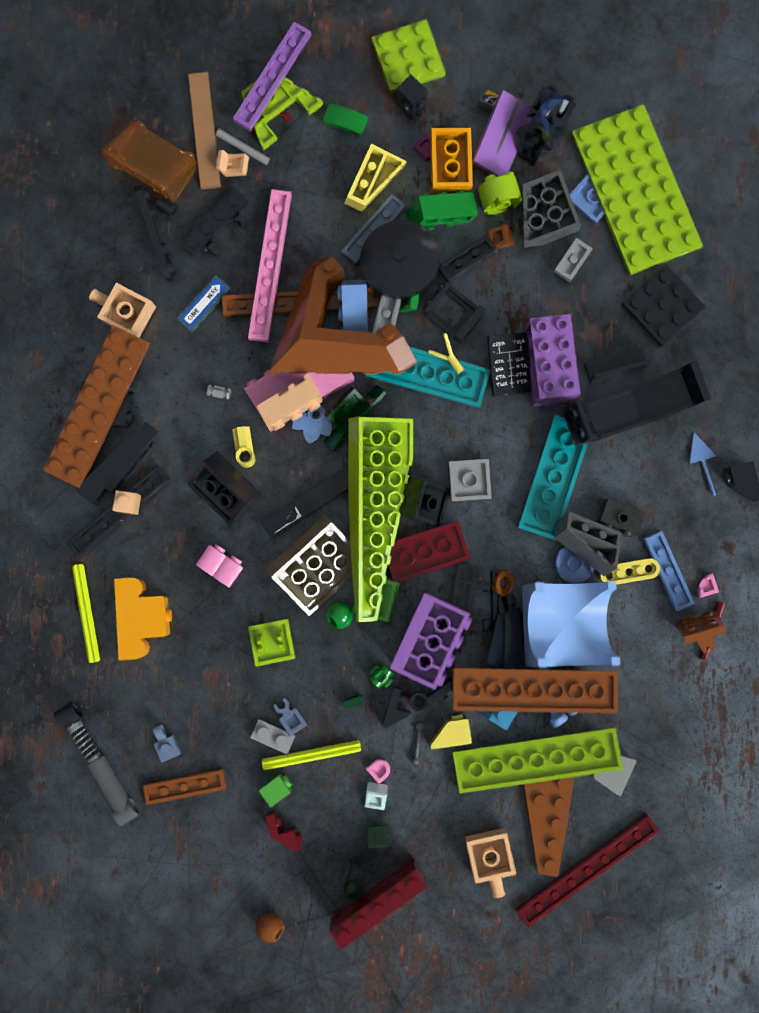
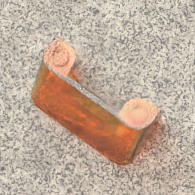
[100,120,198,203]

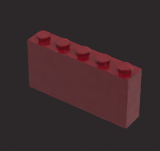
[329,858,428,950]

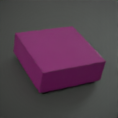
[413,133,430,161]

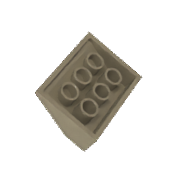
[266,515,352,616]

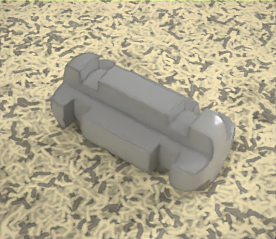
[207,384,231,400]

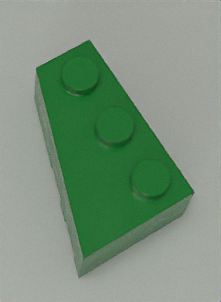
[406,190,478,230]

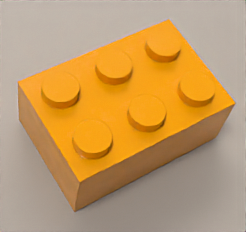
[430,128,473,195]

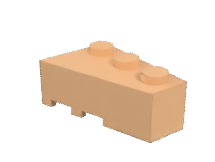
[256,374,323,431]

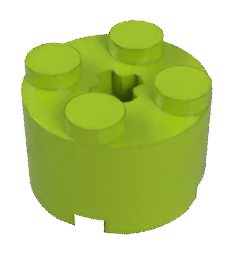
[478,172,522,215]

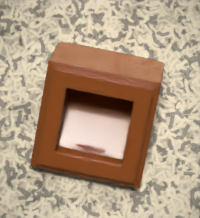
[487,224,514,249]

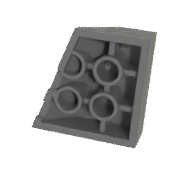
[523,170,581,248]

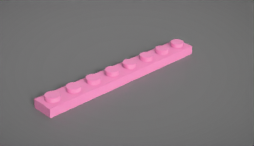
[248,190,292,343]

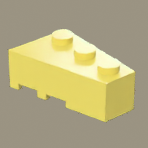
[345,144,407,212]

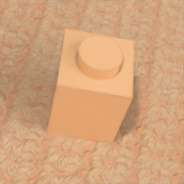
[113,491,141,515]

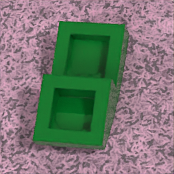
[323,103,369,136]

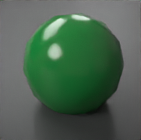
[326,601,354,629]

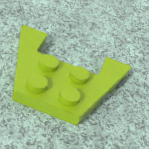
[241,77,323,150]

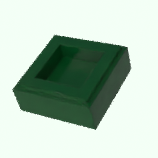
[342,694,364,709]

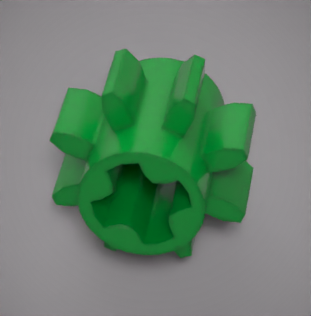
[369,664,393,689]

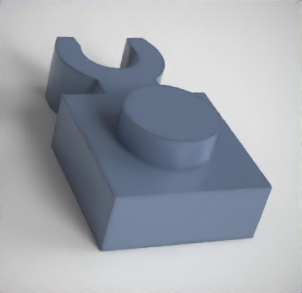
[273,698,307,737]

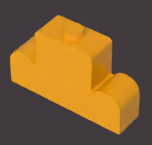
[114,578,172,660]

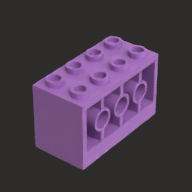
[524,314,580,407]
[390,592,473,690]

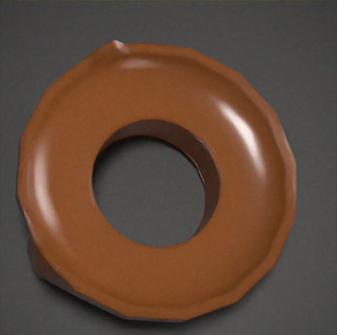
[491,570,515,596]

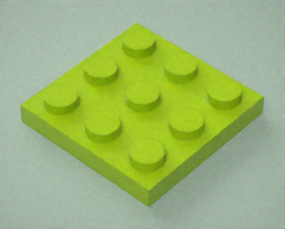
[372,19,445,94]

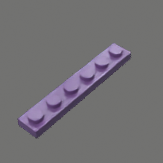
[233,22,311,131]

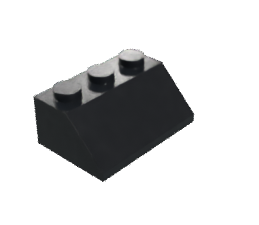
[187,451,260,525]

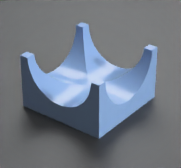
[522,581,620,667]

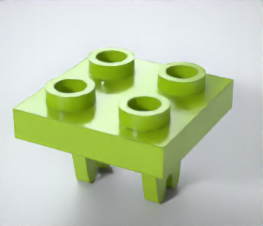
[248,619,296,667]

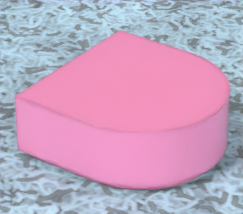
[366,759,390,784]

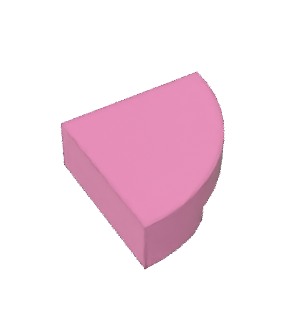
[697,573,719,598]

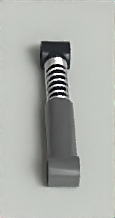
[54,701,140,826]

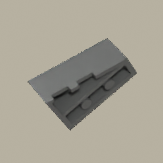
[554,512,622,576]

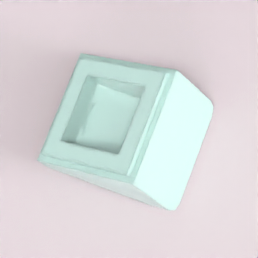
[364,782,388,810]

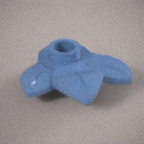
[292,406,332,444]

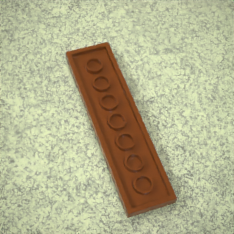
[43,325,151,488]
[452,668,618,713]

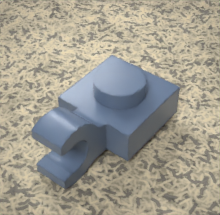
[153,724,181,763]

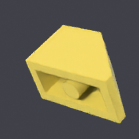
[430,714,472,749]

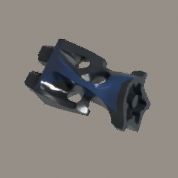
[516,86,576,166]

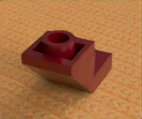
[266,810,303,852]

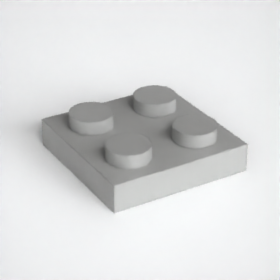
[449,459,492,502]

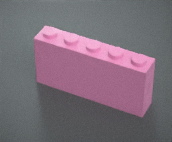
[244,369,355,432]

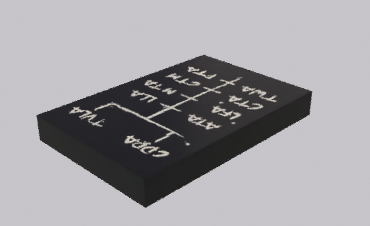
[487,332,532,396]

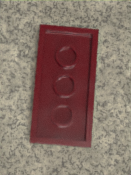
[388,521,470,582]

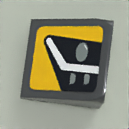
[478,88,499,112]

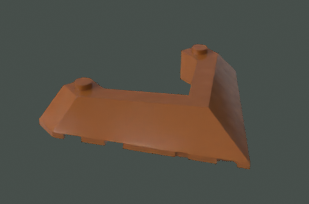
[269,256,416,374]

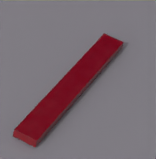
[516,814,660,928]

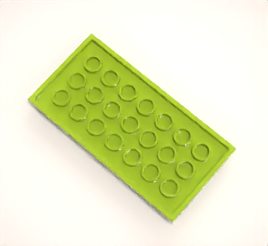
[571,104,703,276]

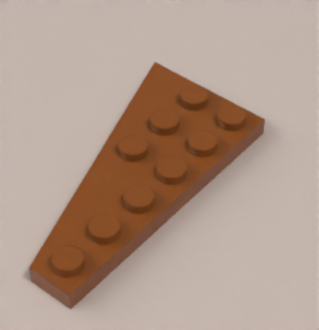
[523,777,574,877]

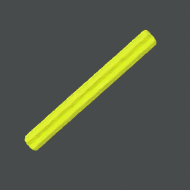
[72,564,100,663]
[262,740,361,770]

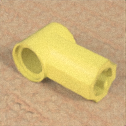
[232,426,255,468]

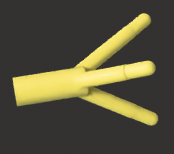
[428,333,464,374]

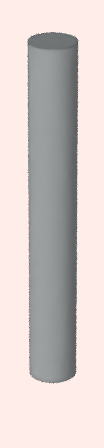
[216,129,270,165]

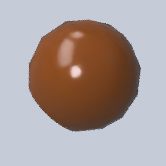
[256,912,285,943]

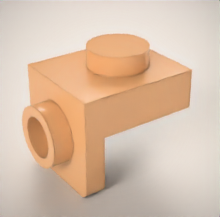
[216,150,249,176]

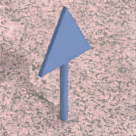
[689,432,716,496]

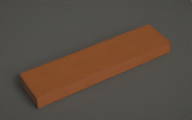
[142,768,227,805]

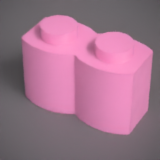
[196,544,244,587]

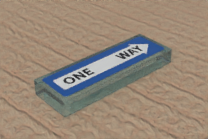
[177,275,231,333]

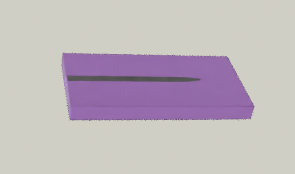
[472,90,531,177]

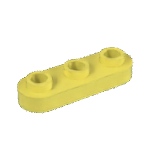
[599,559,660,585]

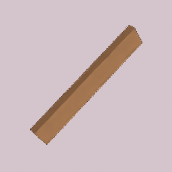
[188,72,221,189]

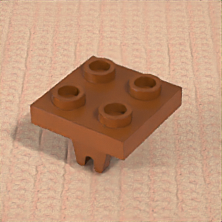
[677,611,726,653]

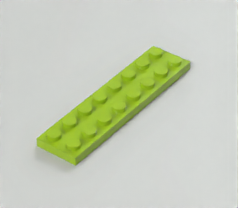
[453,727,623,793]

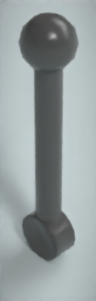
[411,722,424,765]

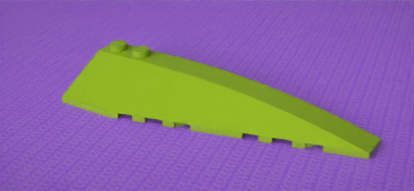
[348,417,413,622]

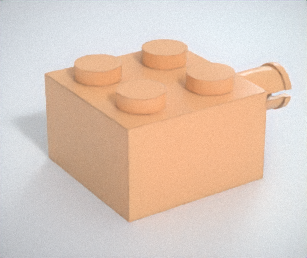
[89,283,156,337]
[465,828,516,898]

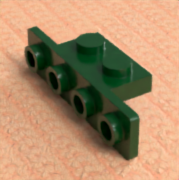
[323,385,387,450]

